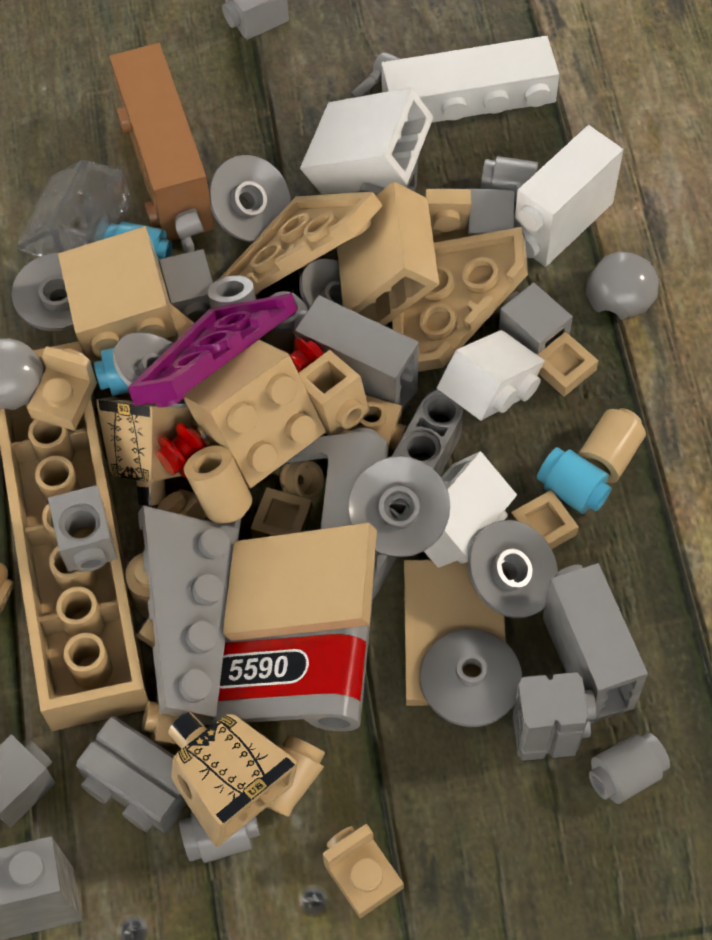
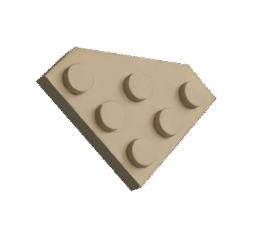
[218,191,383,295]
[392,227,528,372]

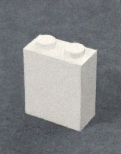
[300,87,434,195]
[514,125,624,267]

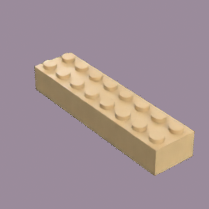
[0,341,150,731]

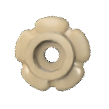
[279,460,324,499]

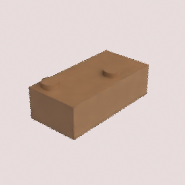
[109,43,215,241]

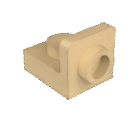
[425,189,471,243]
[27,346,97,431]
[323,824,404,919]

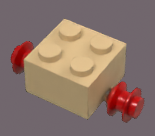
[156,338,326,489]

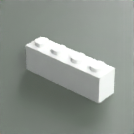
[381,36,559,122]

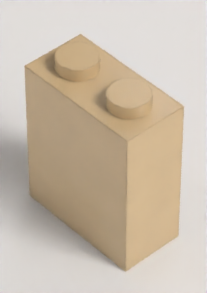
[337,181,439,326]
[58,226,178,362]

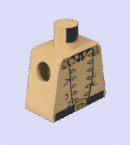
[97,393,191,506]
[168,712,298,848]

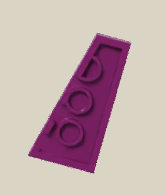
[128,293,298,408]

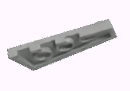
[138,505,239,723]

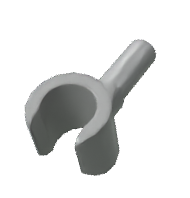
[350,53,400,98]
[175,208,204,253]

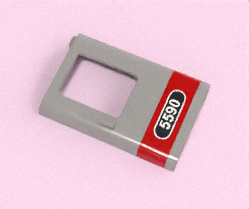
[200,428,388,732]

